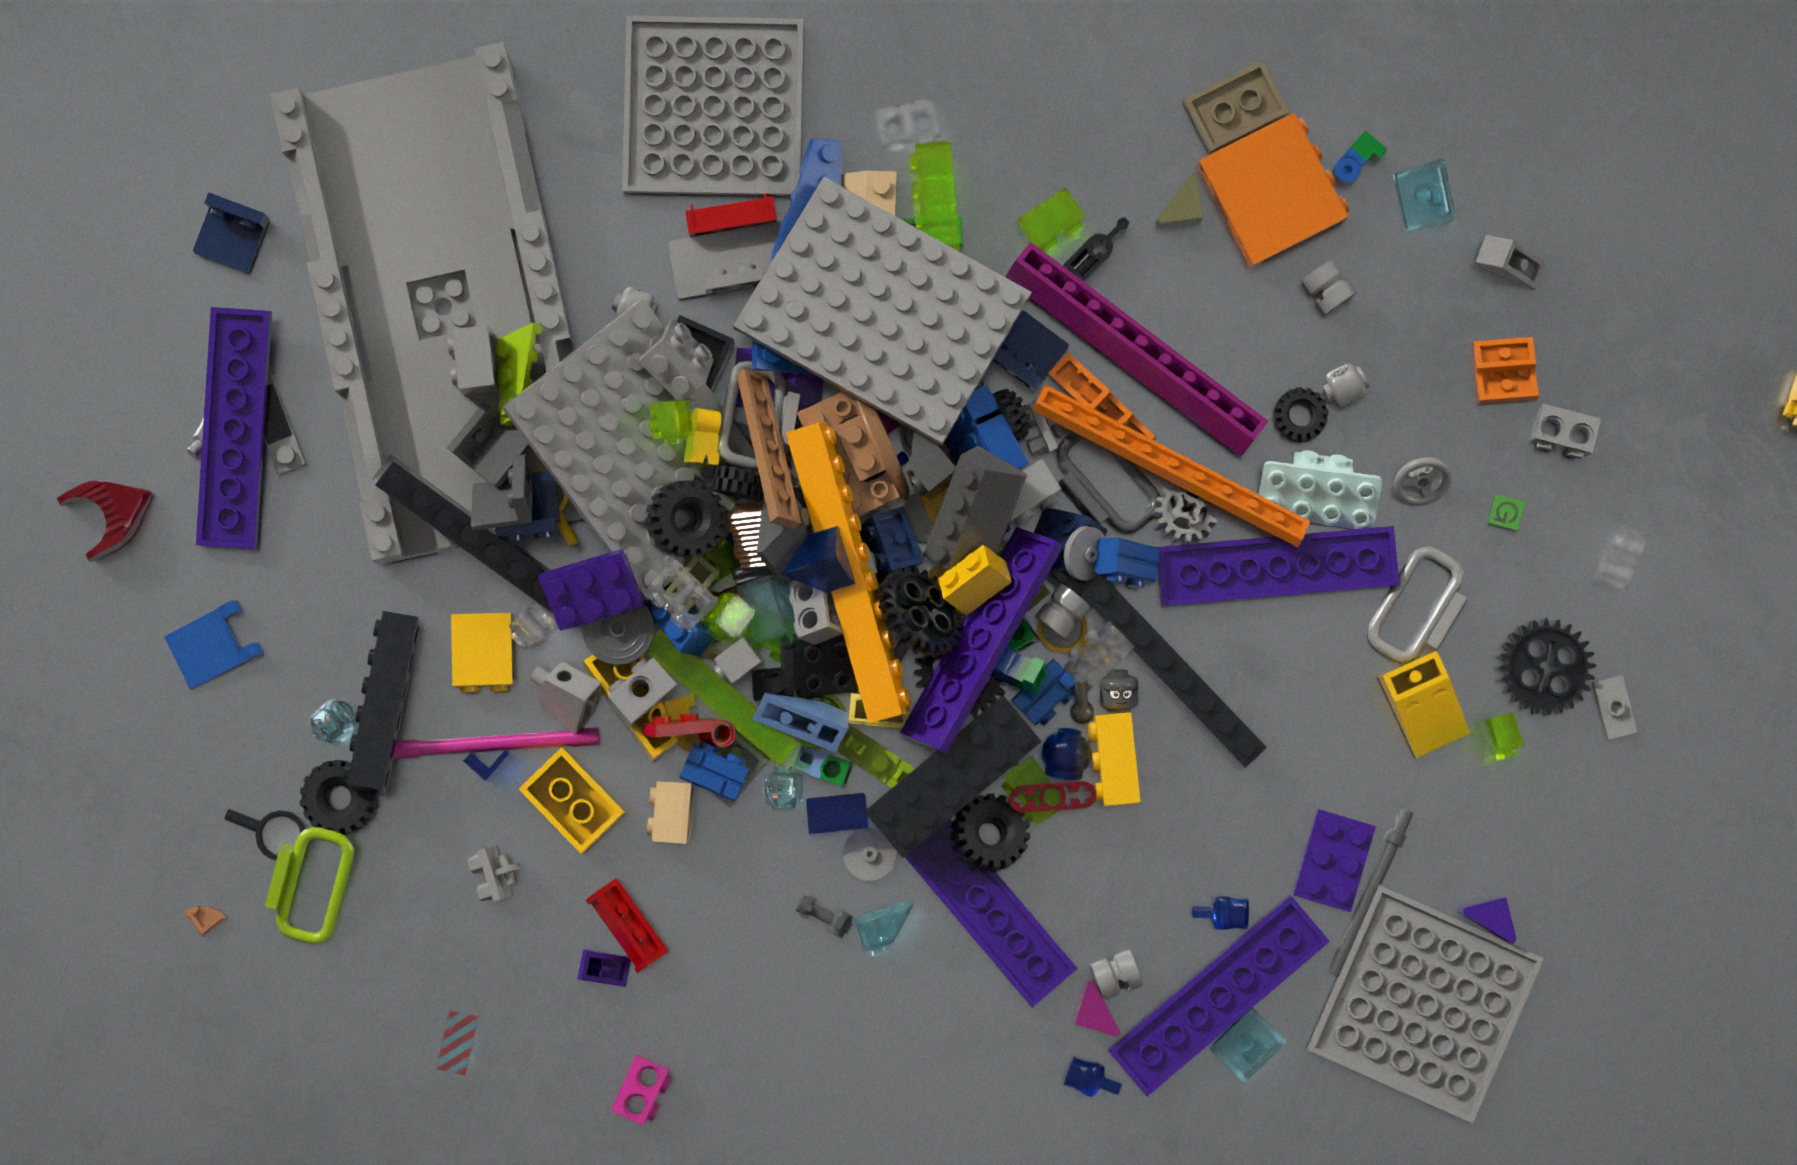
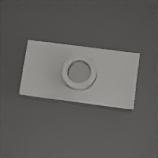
[1592,675,1638,740]

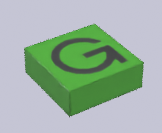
[1488,494,1525,531]

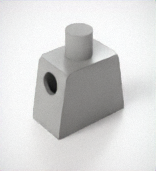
[530,662,601,734]

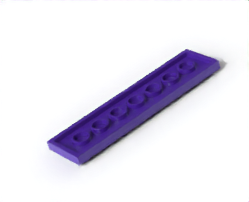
[196,307,272,549]
[1157,526,1400,607]
[899,527,1064,754]
[905,819,1078,1008]
[1108,895,1330,1097]

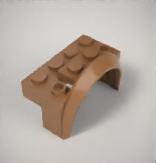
[797,391,910,518]

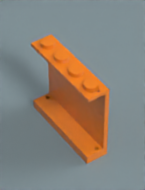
[1197,112,1350,269]

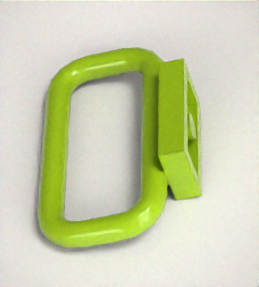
[264,827,354,945]

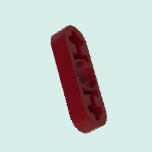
[1008,781,1096,813]

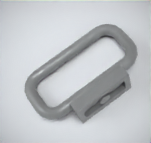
[718,361,800,471]
[1368,547,1467,663]

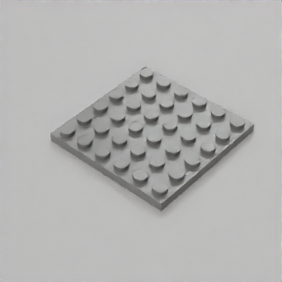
[622,15,804,196]
[1306,885,1544,1124]

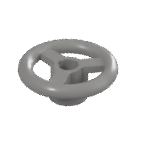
[1394,457,1452,505]

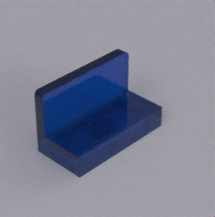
[463,750,515,782]
[806,793,869,834]

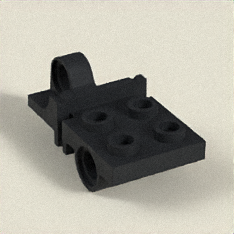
[751,634,858,701]

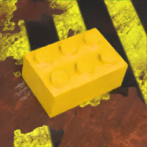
[1088,712,1141,807]
[519,747,626,854]

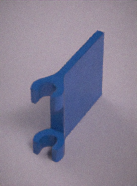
[164,600,263,690]

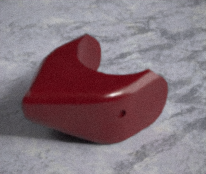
[57,480,152,562]

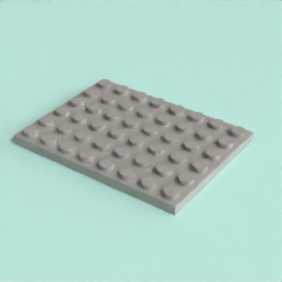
[733,177,1031,446]
[502,299,759,600]

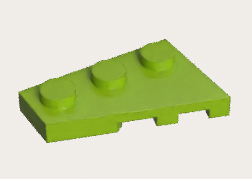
[496,322,543,426]

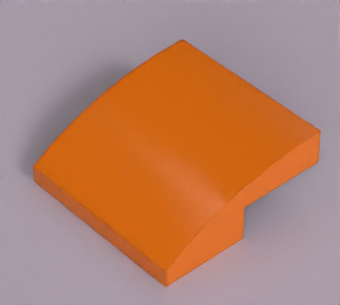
[1473,337,1539,405]

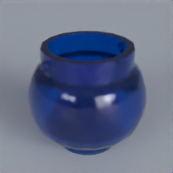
[1042,728,1092,780]

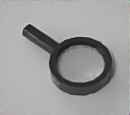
[224,809,306,860]

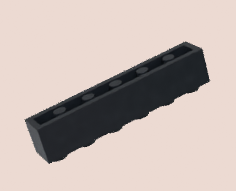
[343,611,420,796]

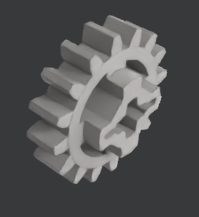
[1153,482,1219,545]

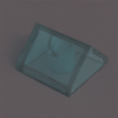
[1394,159,1456,231]
[737,574,797,644]
[1209,1008,1287,1083]

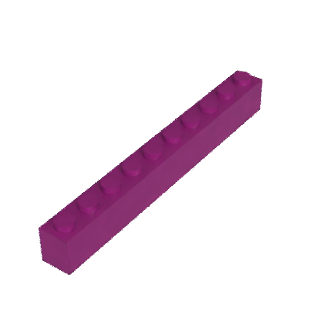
[1005,242,1268,457]

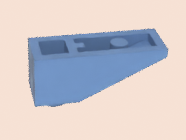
[753,693,848,753]

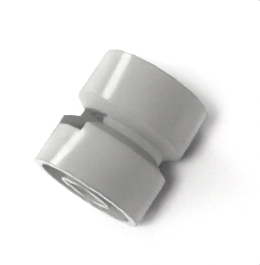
[1302,259,1357,315]
[1035,583,1091,640]
[1090,950,1143,1001]

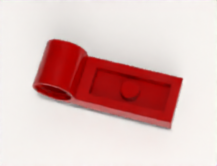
[642,713,736,747]

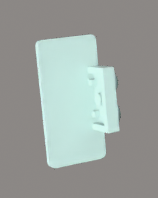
[1259,450,1382,529]

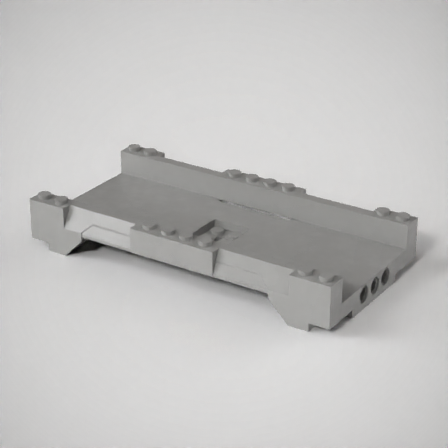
[269,42,584,565]

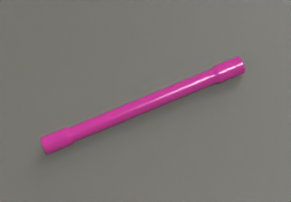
[393,727,600,759]

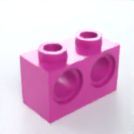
[610,1054,672,1126]

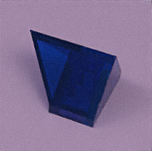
[781,526,856,593]

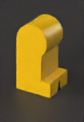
[683,408,721,466]
[664,694,701,752]

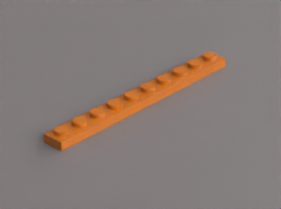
[1032,384,1310,547]

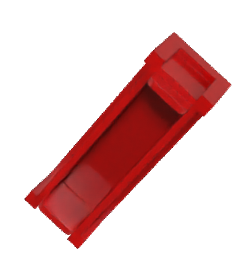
[685,193,777,237]
[585,878,668,973]

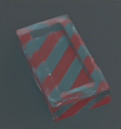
[436,1010,480,1076]

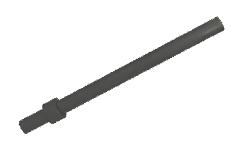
[1329,809,1414,977]

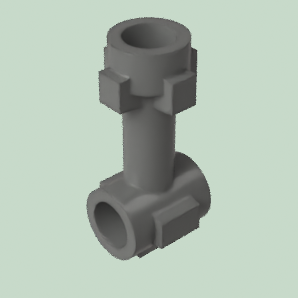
[796,895,853,938]

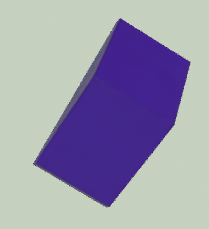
[1458,897,1517,944]
[577,949,631,987]

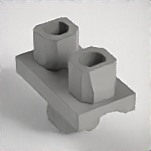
[1025,399,1064,455]
[467,845,520,902]

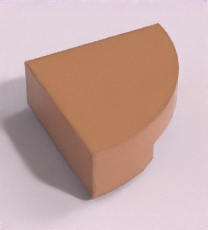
[184,906,227,936]

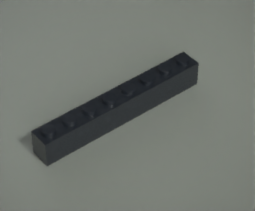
[373,454,552,613]
[1079,575,1267,769]

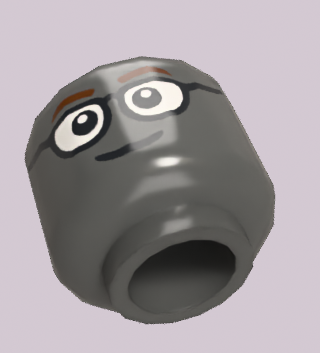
[1100,669,1139,714]

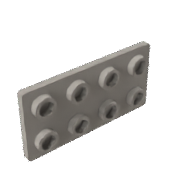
[668,221,783,299]

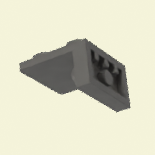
[471,455,533,531]

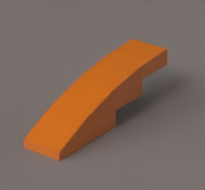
[1048,352,1156,441]

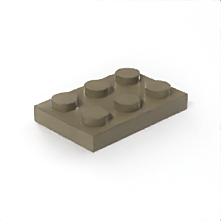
[1183,59,1289,153]

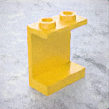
[451,613,515,693]

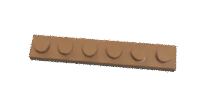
[737,368,801,529]

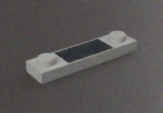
[264,368,307,476]

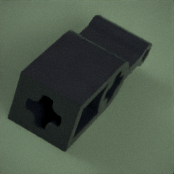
[1063,217,1129,283]

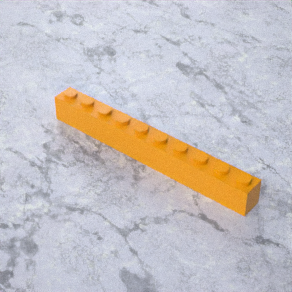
[786,422,911,723]

